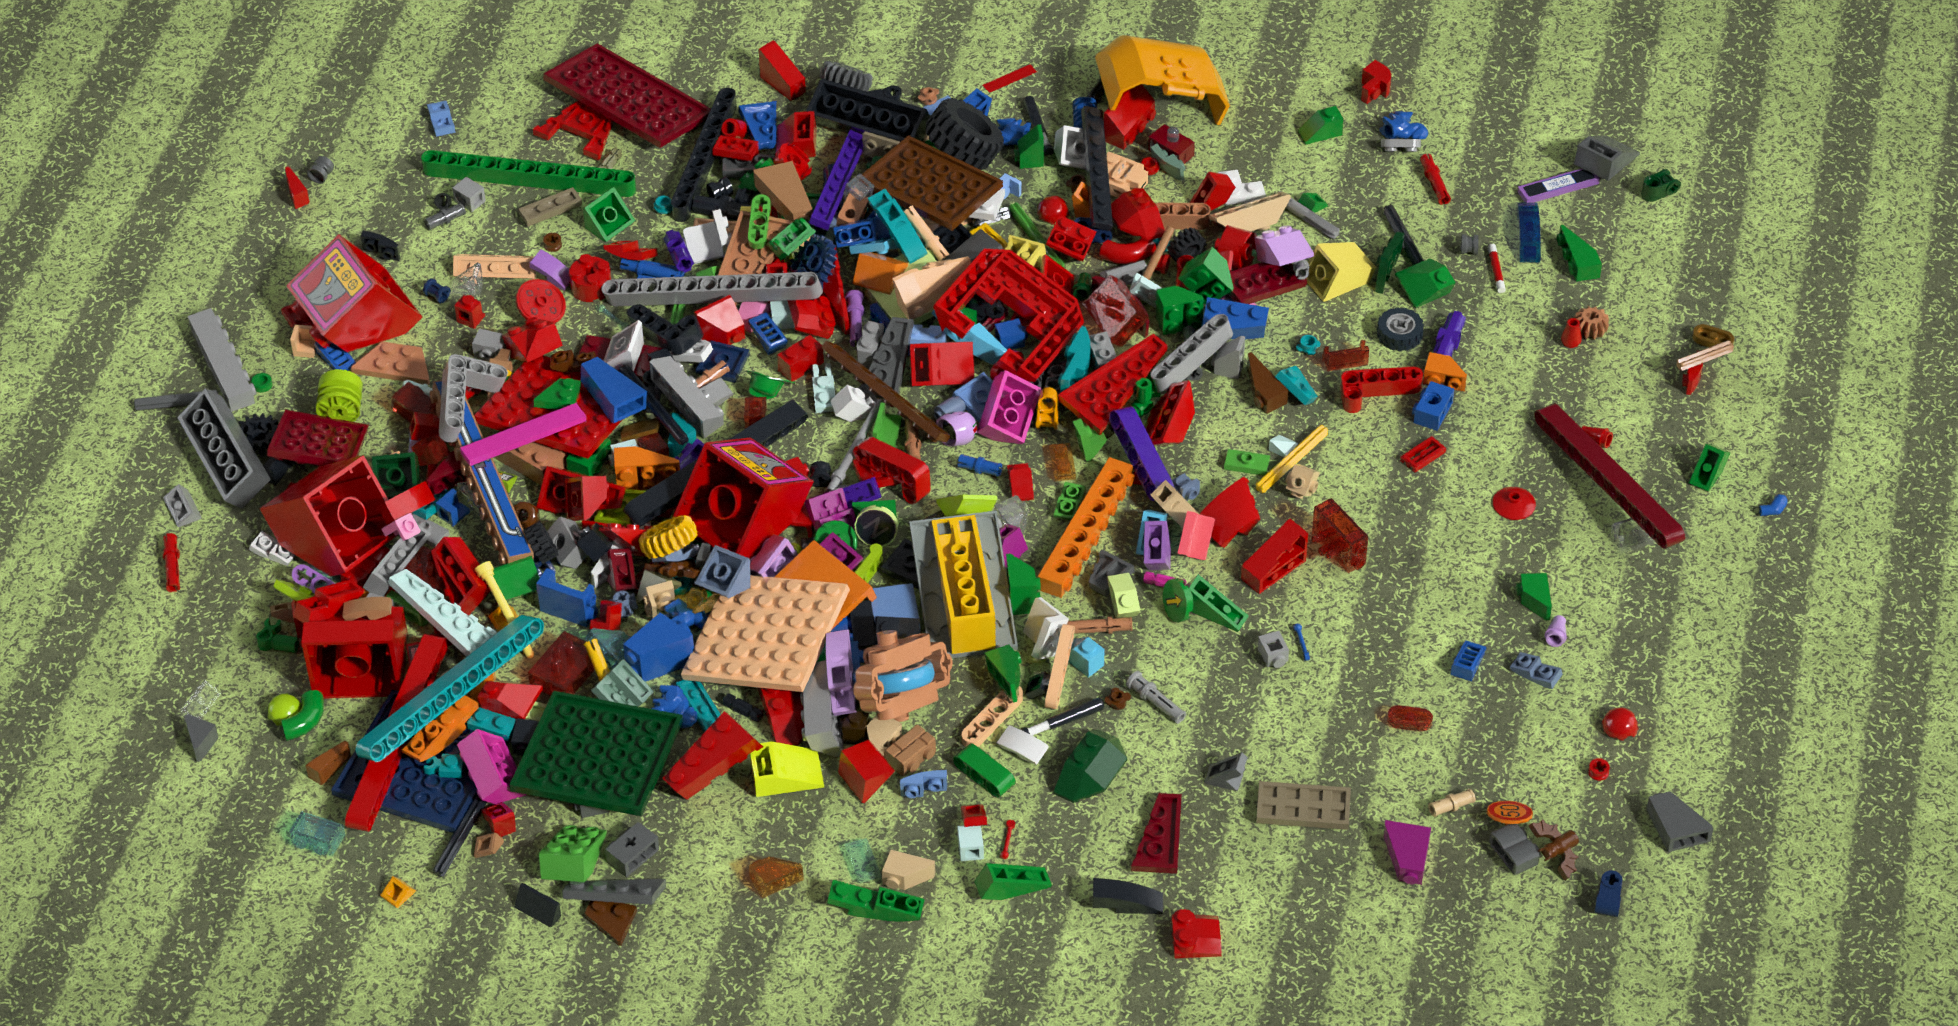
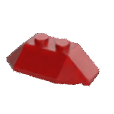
[1111,188,1165,241]
[1144,380,1195,446]
[757,687,805,746]

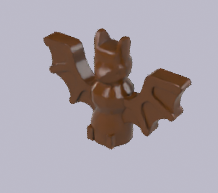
[645,559,701,578]
[1529,819,1579,881]

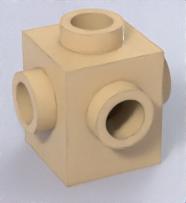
[1286,464,1320,499]

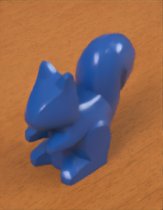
[1379,111,1428,140]
[997,118,1031,146]
[664,598,711,634]
[651,685,698,728]

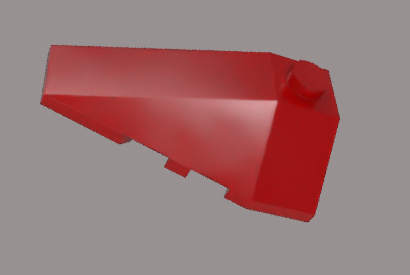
[821,247,850,335]
[536,466,626,513]

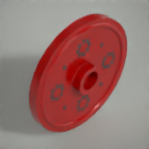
[516,279,566,324]

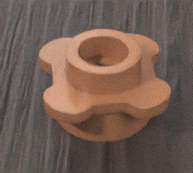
[918,87,939,105]

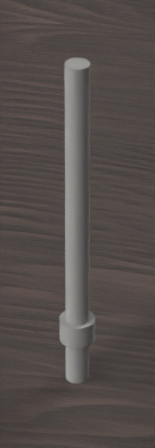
[826,399,884,492]

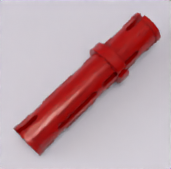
[1420,153,1451,205]
[162,533,180,592]

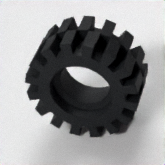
[1167,228,1207,263]
[524,521,559,564]

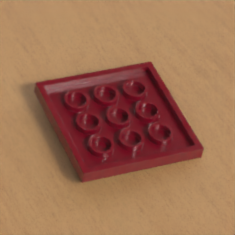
[267,409,369,467]

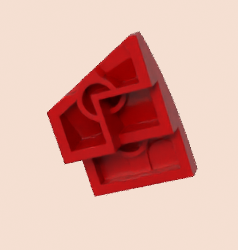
[1200,477,1260,548]

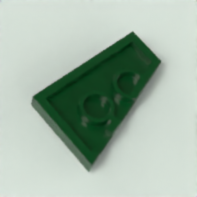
[1375,231,1405,294]

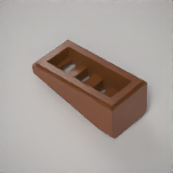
[305,741,351,785]

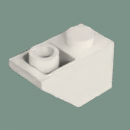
[830,385,877,422]

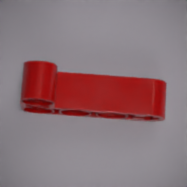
[1340,367,1423,413]
[853,437,931,505]

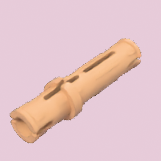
[904,205,950,261]

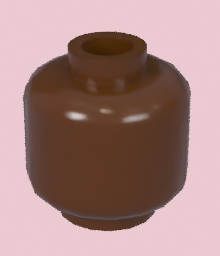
[513,501,540,530]

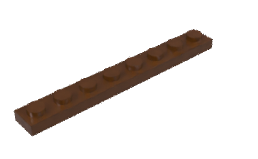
[821,341,951,443]

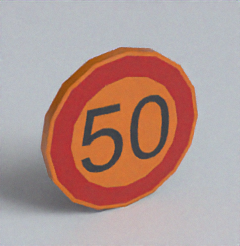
[1487,801,1533,826]

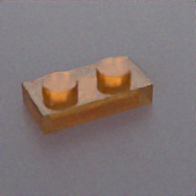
[1049,443,1076,481]

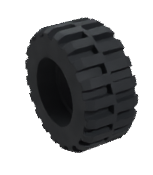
[926,98,1004,170]

